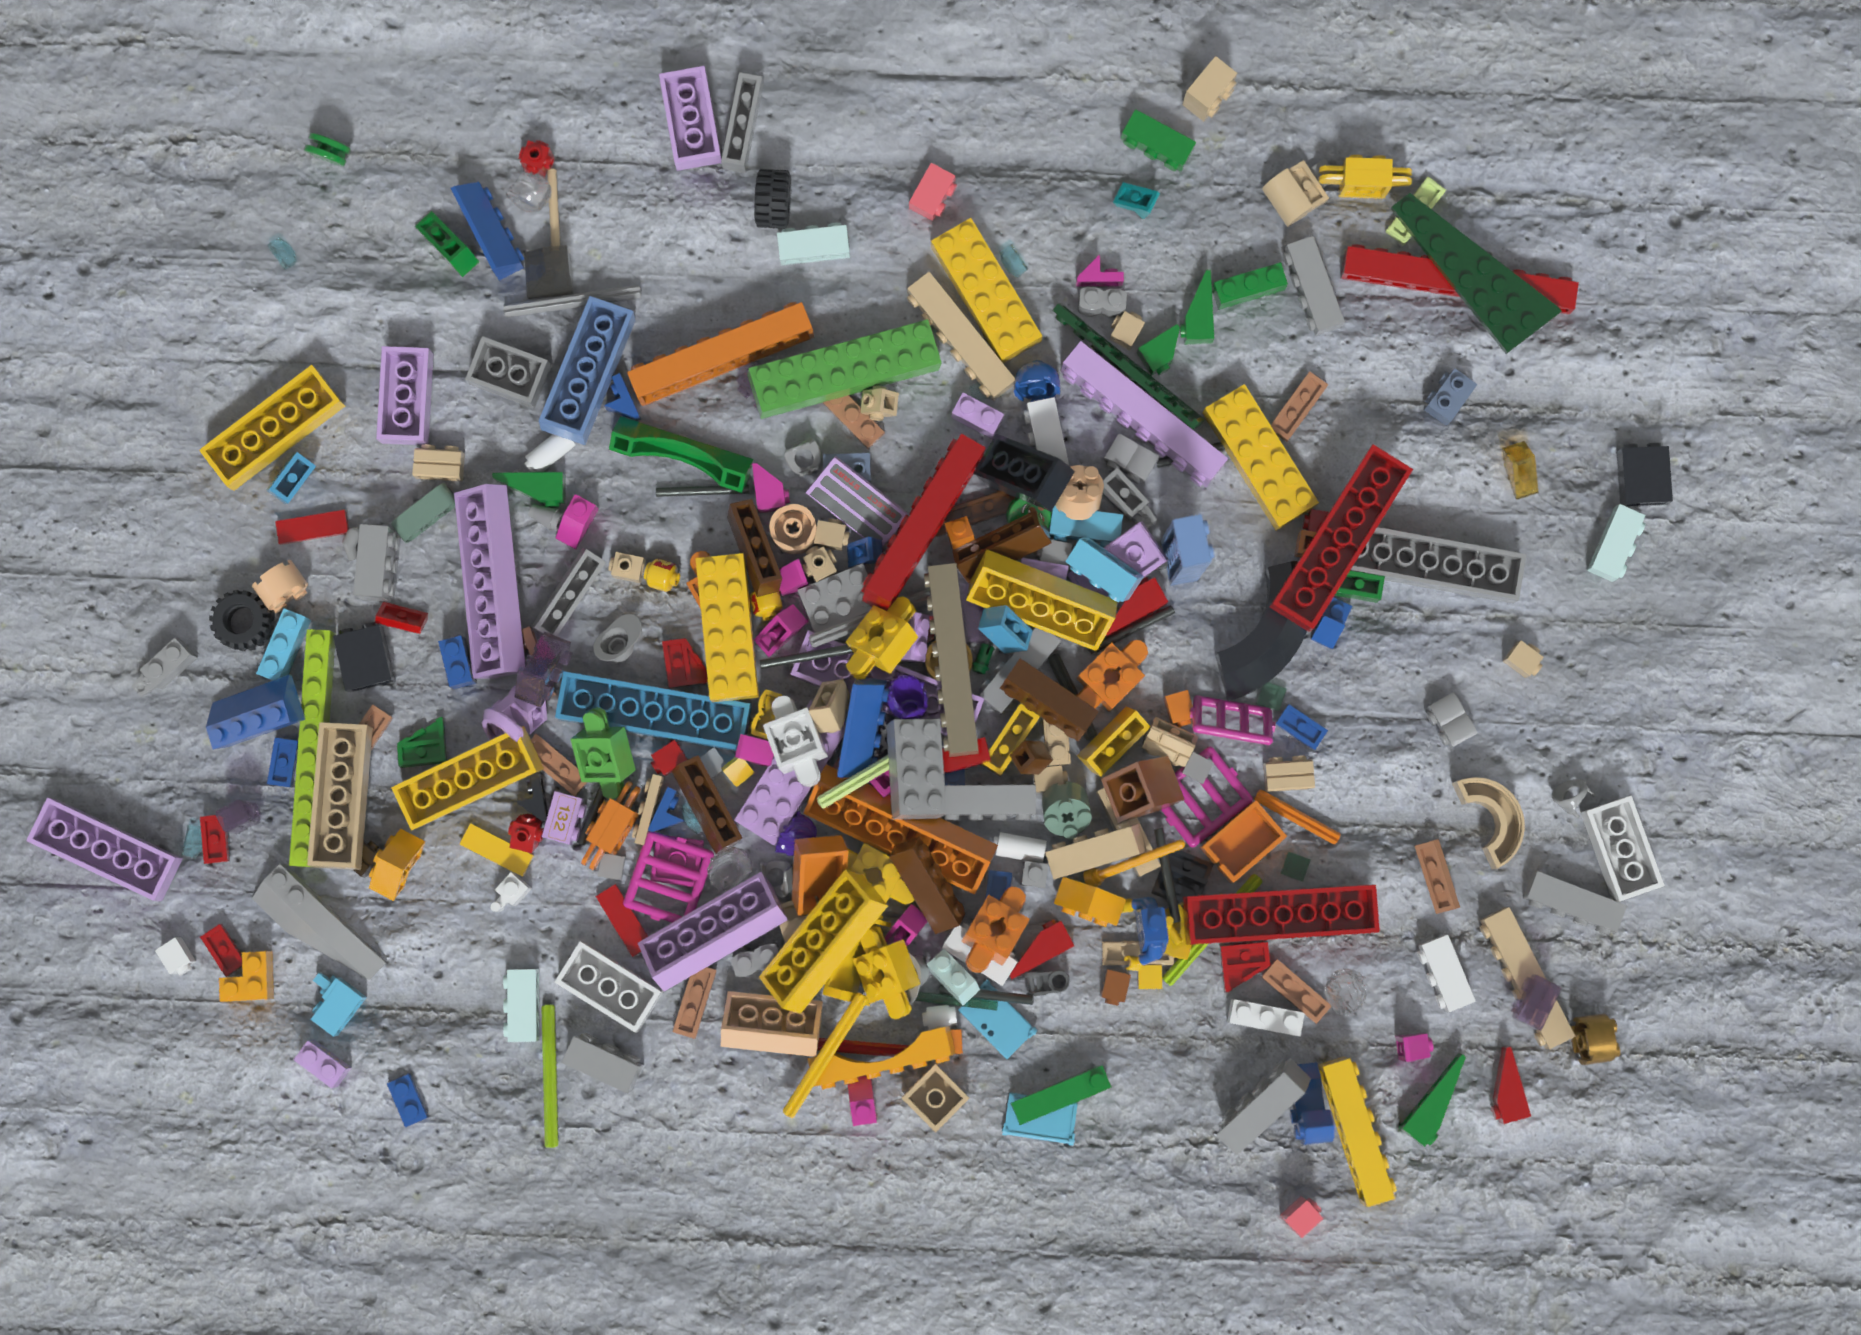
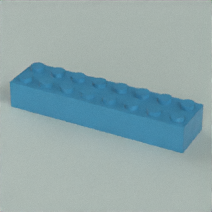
[555,671,752,751]

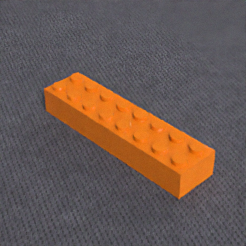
[627,302,814,407]
[803,764,998,895]

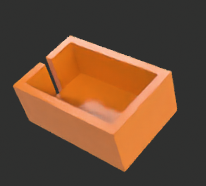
[1200,800,1287,883]
[792,835,848,915]

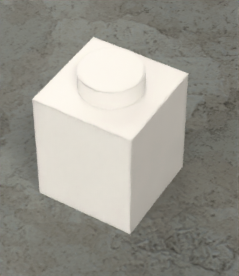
[155,937,196,976]

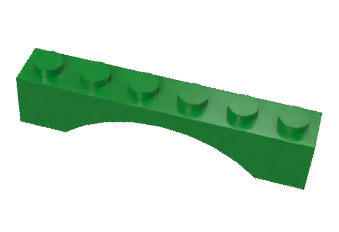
[609,416,754,493]

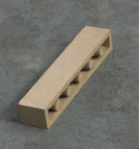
[907,272,1015,401]
[1479,907,1575,1049]

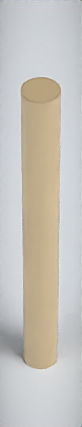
[547,169,561,261]

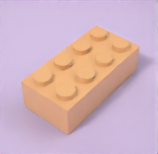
[721,991,823,1057]

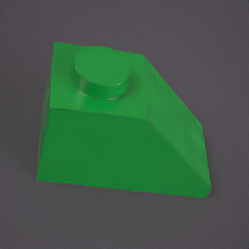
[1137,324,1180,376]

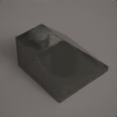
[524,245,574,299]

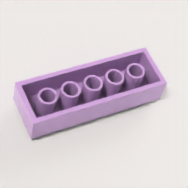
[734,700,846,847]
[26,798,183,901]
[638,872,788,991]

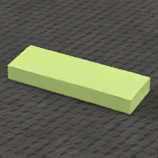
[1385,177,1446,246]

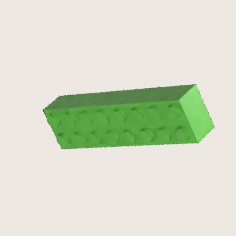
[747,319,942,419]

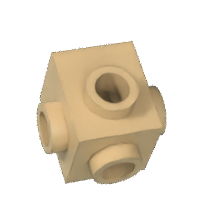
[861,386,899,421]
[801,546,838,582]

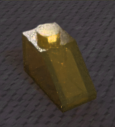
[1502,441,1539,500]

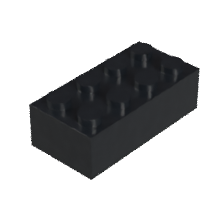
[973,434,1075,512]

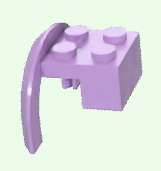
[482,680,547,742]

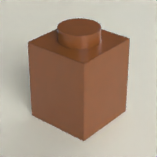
[1100,969,1131,1006]

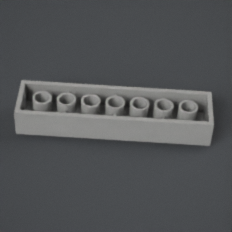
[1350,527,1527,604]

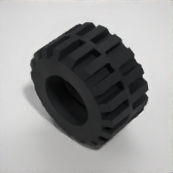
[754,169,791,229]
[209,590,275,651]

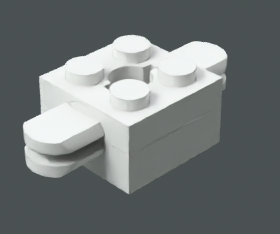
[763,696,828,787]

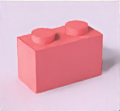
[909,163,957,221]
[1280,1196,1323,1238]

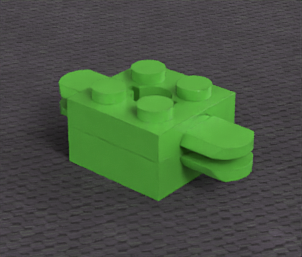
[570,707,636,799]

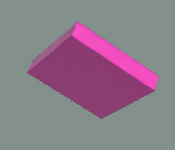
[650,835,704,887]

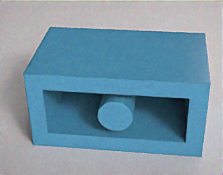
[266,452,316,504]
[978,605,1033,654]

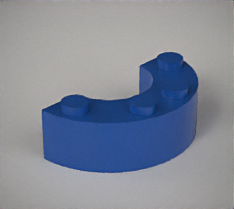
[1289,1062,1335,1145]

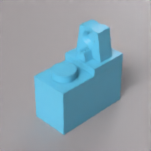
[311,973,367,1037]

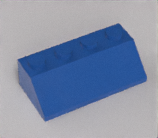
[451,182,525,281]
[206,674,306,750]
[837,677,889,778]

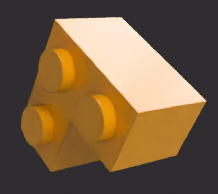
[369,828,425,901]
[1053,877,1126,927]
[219,951,274,1002]

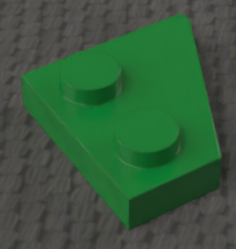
[397,717,447,768]

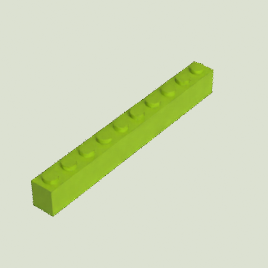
[289,629,336,867]

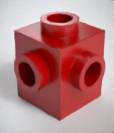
[519,140,554,177]
[508,813,544,853]

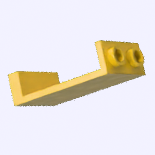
[822,915,891,1006]

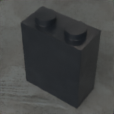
[1616,442,1673,507]
[333,622,396,693]

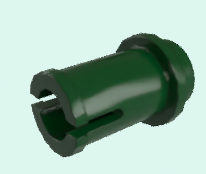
[972,643,995,675]

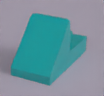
[1113,182,1160,219]

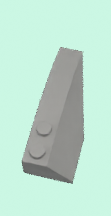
[252,864,386,980]

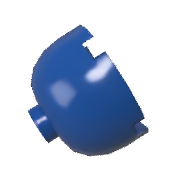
[1014,360,1060,402]

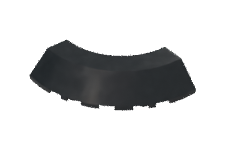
[1215,561,1307,702]

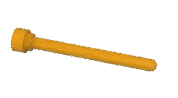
[1083,839,1185,887]

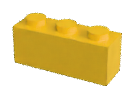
[981,703,1040,777]
[1077,706,1151,777]

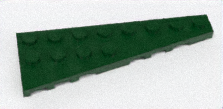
[1390,193,1562,354]
[1052,303,1205,429]

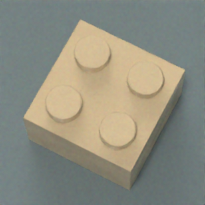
[1183,56,1237,122]
[902,1063,969,1133]

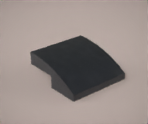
[1151,850,1214,906]

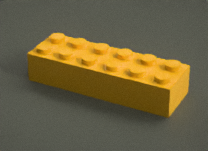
[931,218,1042,364]
[199,365,345,491]
[1202,384,1319,531]
[966,550,1117,651]
[696,553,759,703]
[391,726,544,830]
[759,869,888,1014]
[1318,1056,1397,1207]

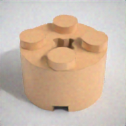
[1055,465,1104,520]
[769,504,817,554]
[252,560,308,613]

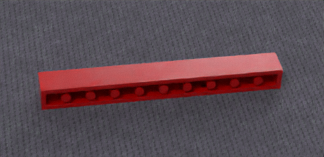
[1341,244,1579,314]

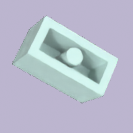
[927,949,980,1005]

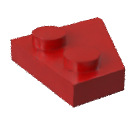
[661,638,708,689]
[1220,942,1270,992]

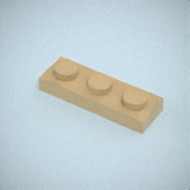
[632,774,664,845]

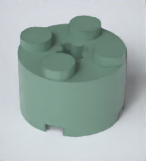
[1042,782,1092,839]

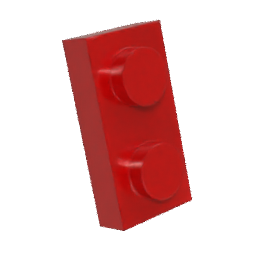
[375,602,428,634]
[200,814,230,864]
[200,924,242,977]

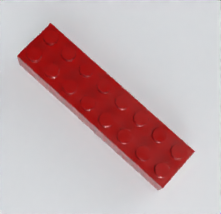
[861,433,986,611]
[1270,444,1413,632]
[1183,885,1380,945]

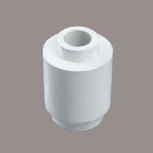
[922,1004,957,1030]

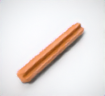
[1254,790,1341,844]

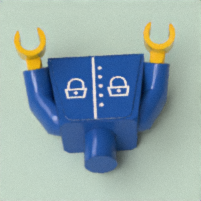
[1122,897,1168,971]

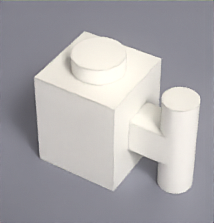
[490,872,532,912]

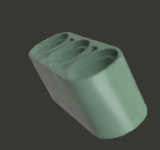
[391,483,455,543]

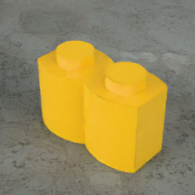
[751,689,783,741]

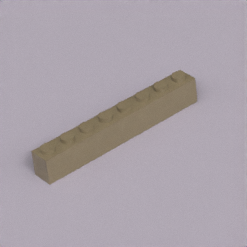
[924,563,978,757]

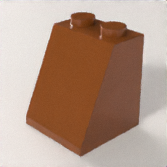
[1101,756,1185,823]

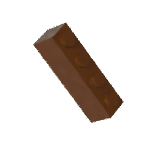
[727,499,782,597]
[952,510,1052,583]
[1000,658,1099,741]
[672,755,742,855]
[889,836,966,934]

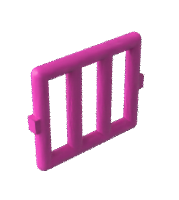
[1190,695,1276,745]
[1161,746,1253,848]
[623,831,714,923]

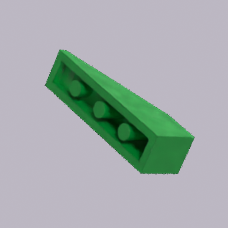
[1399,1053,1466,1147]
[1010,1065,1112,1125]

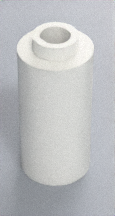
[524,434,576,472]
[993,832,1047,863]

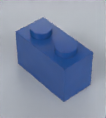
[438,635,477,689]

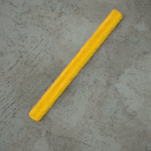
[783,992,868,1118]

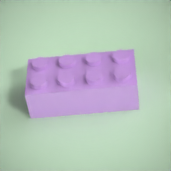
[659,66,722,171]
[376,346,434,445]

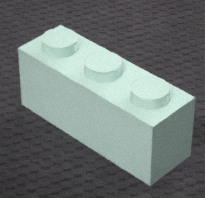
[777,223,850,266]
[1587,504,1646,582]
[503,969,540,1042]

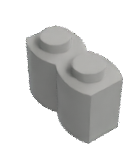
[1078,287,1127,318]
[1104,434,1159,484]
[1426,692,1477,748]
[731,944,780,977]

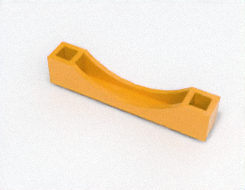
[807,1026,956,1090]

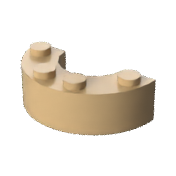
[1452,777,1525,869]

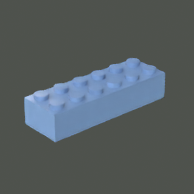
[539,296,635,445]
[1161,514,1214,586]

